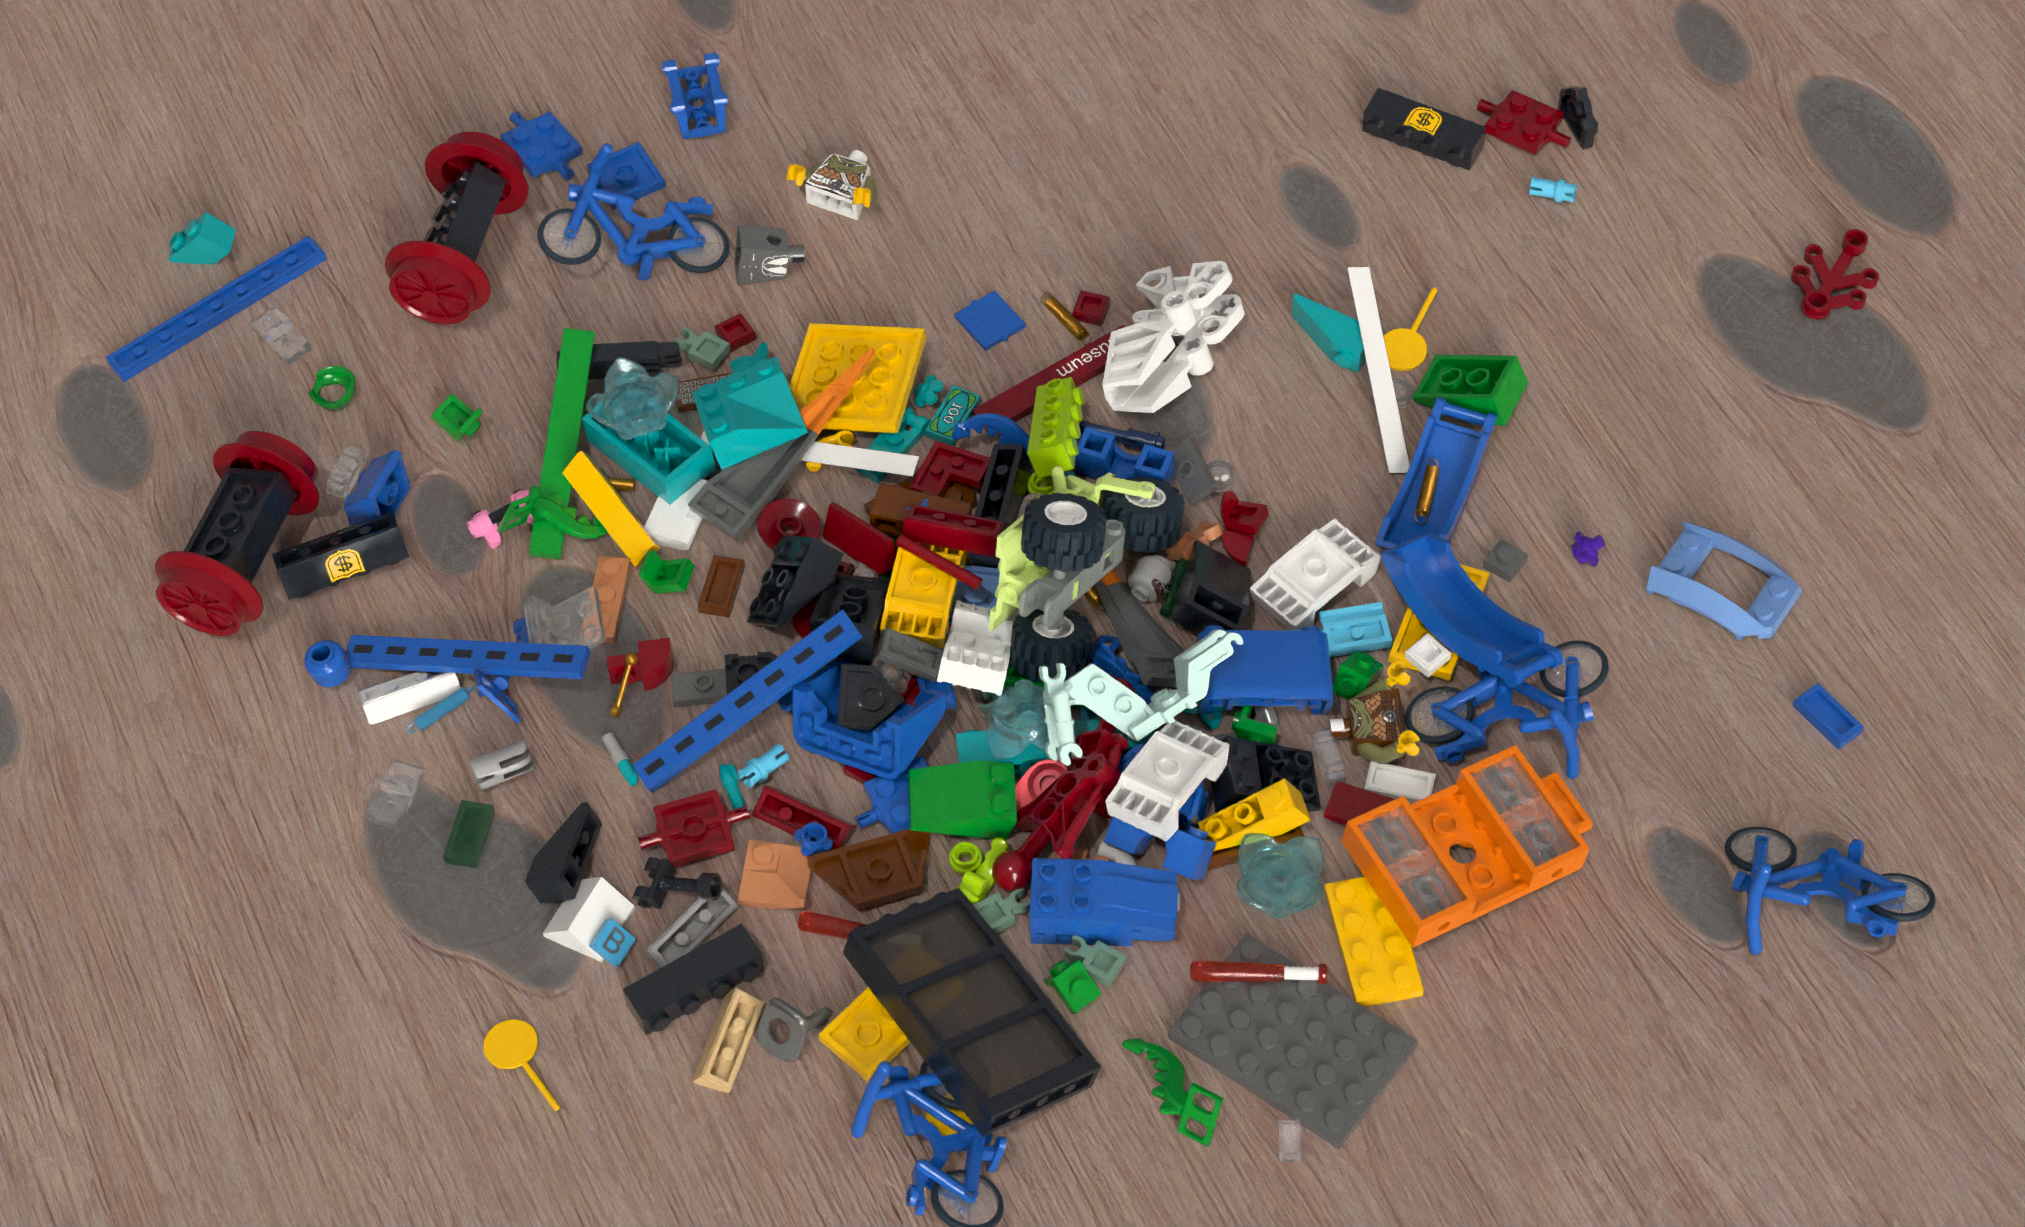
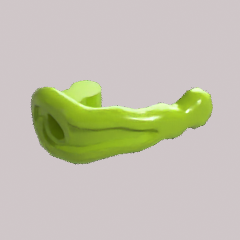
[955,837,1009,904]

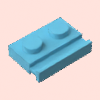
[1319,602,1393,657]

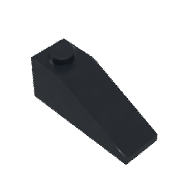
[525,802,602,903]

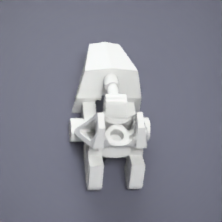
[1102,261,1245,413]

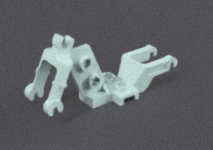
[1039,629,1243,766]

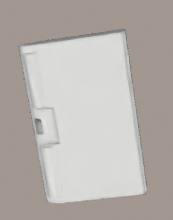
[644,479,707,550]

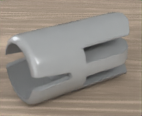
[470,740,535,790]

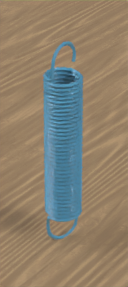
[407,686,477,733]

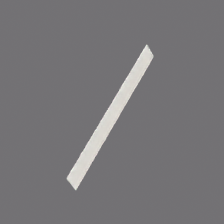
[1348,267,1410,473]
[701,430,919,476]

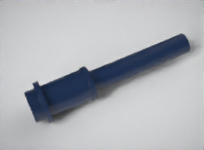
[1079,421,1165,451]

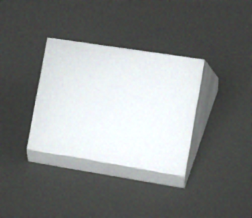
[543,877,635,962]

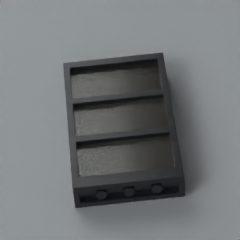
[843,888,1101,1137]

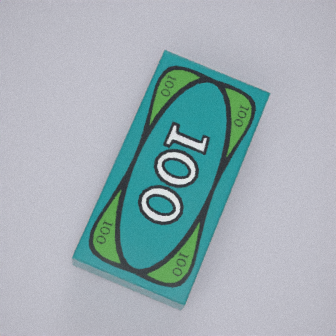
[925,385,981,446]

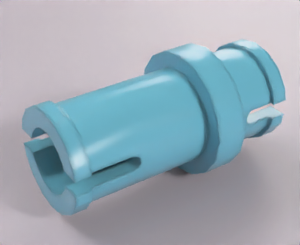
[1529,176,1578,203]
[738,744,789,788]

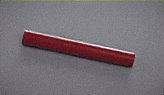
[896,534,983,590]

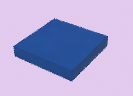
[587,142,666,210]

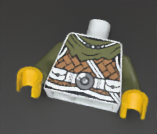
[786,150,877,220]

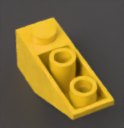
[1198,779,1311,851]

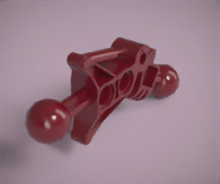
[992,678,1136,892]

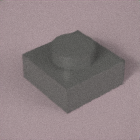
[1483,539,1528,583]

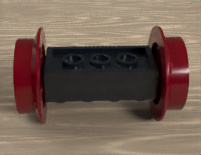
[385,131,529,324]
[155,431,320,636]

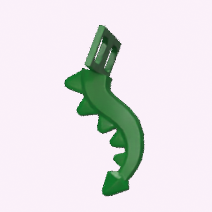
[497,486,608,539]
[1122,1038,1224,1147]

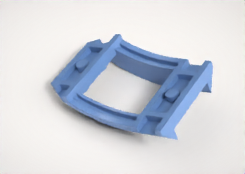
[1646,521,1802,641]

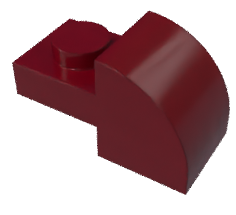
[607,637,674,691]

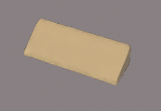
[692,987,765,1093]

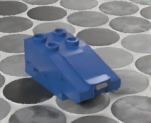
[1030,858,1180,946]

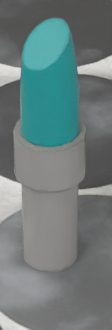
[602,732,638,786]

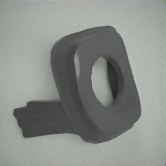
[757,997,830,1062]

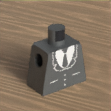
[734,225,805,285]

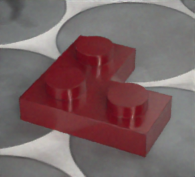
[909,440,990,497]

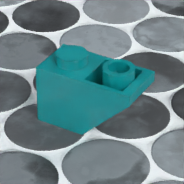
[168,212,236,265]

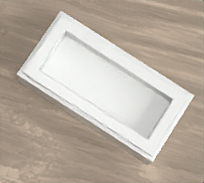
[1364,761,1436,804]

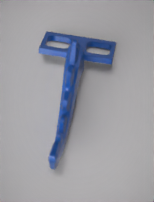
[952,413,1033,466]
[474,617,534,723]
[1090,635,1157,704]

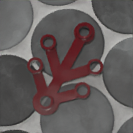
[1791,229,1879,319]

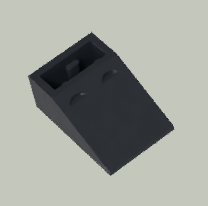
[747,535,844,627]
[1168,540,1250,634]
[1211,736,1321,813]

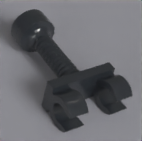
[632,857,723,909]

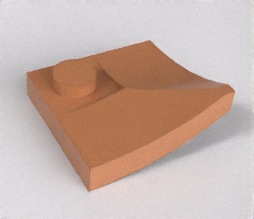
[737,839,815,909]

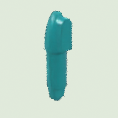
[719,763,745,809]

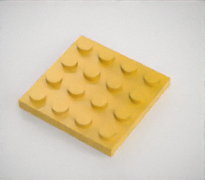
[790,323,927,433]

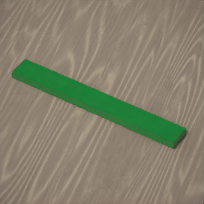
[529,328,595,560]

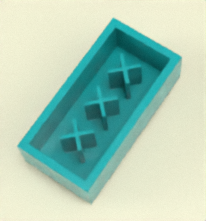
[581,382,716,505]

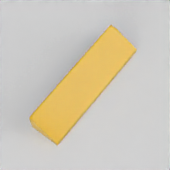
[562,450,660,568]

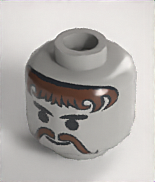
[1127,555,1175,602]

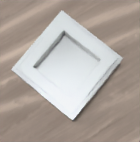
[1405,633,1451,677]

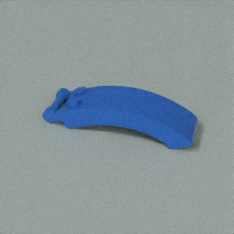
[1375,397,1498,550]
[1381,532,1563,688]

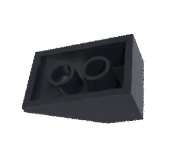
[809,573,890,662]

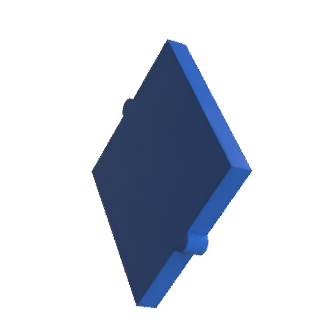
[954,290,1026,351]

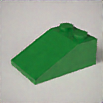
[1412,355,1528,426]
[907,760,1017,840]

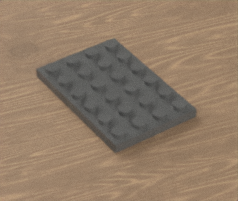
[1168,933,1418,1149]

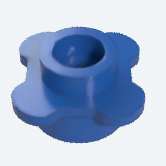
[794,823,833,857]

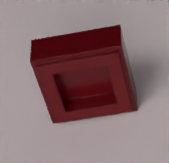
[1072,290,1110,326]
[715,313,757,352]

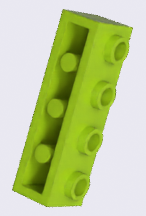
[1027,377,1085,479]

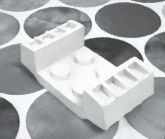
[1250,518,1381,630]
[937,600,1018,696]
[1105,720,1229,841]

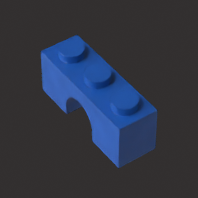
[1075,427,1174,484]
[1103,817,1217,880]

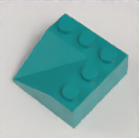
[692,356,808,469]

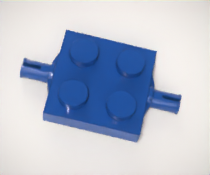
[501,111,582,180]
[855,756,928,834]

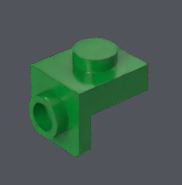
[430,393,483,442]
[639,550,695,594]
[1333,651,1384,700]
[1231,706,1278,745]
[1043,959,1102,1014]

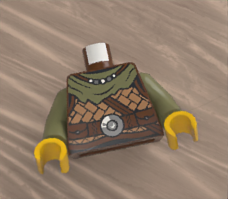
[1329,661,1420,764]

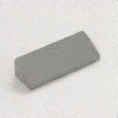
[642,888,739,968]

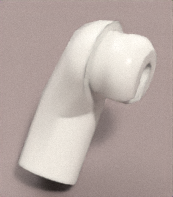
[1097,840,1137,866]

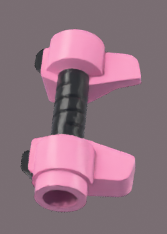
[466,489,534,549]

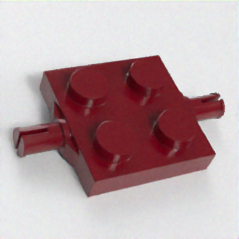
[1477,90,1571,155]
[637,789,750,867]

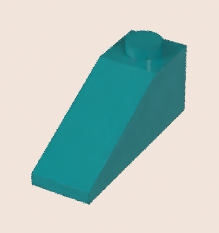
[1291,293,1366,373]

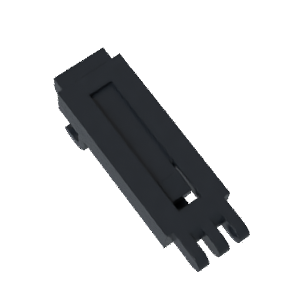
[549,341,682,418]

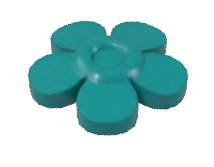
[914,375,944,407]

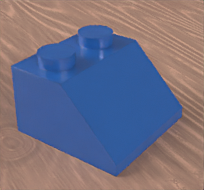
[344,450,411,526]

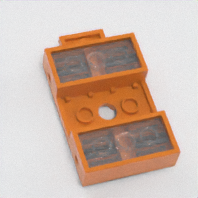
[1341,745,1593,948]

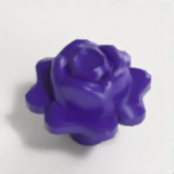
[1571,531,1606,567]

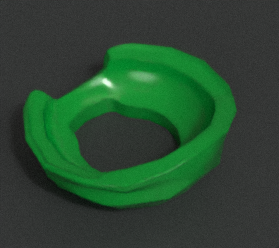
[308,366,356,409]

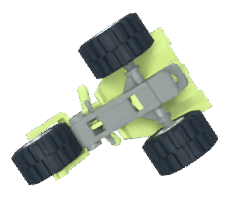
[988,466,1185,683]

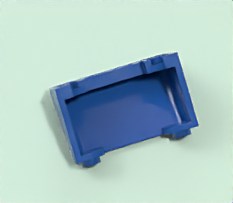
[1196,625,1334,715]
[793,658,946,779]

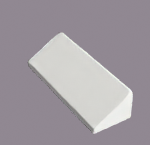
[358,671,460,725]

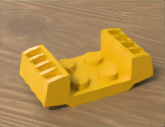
[880,542,967,649]

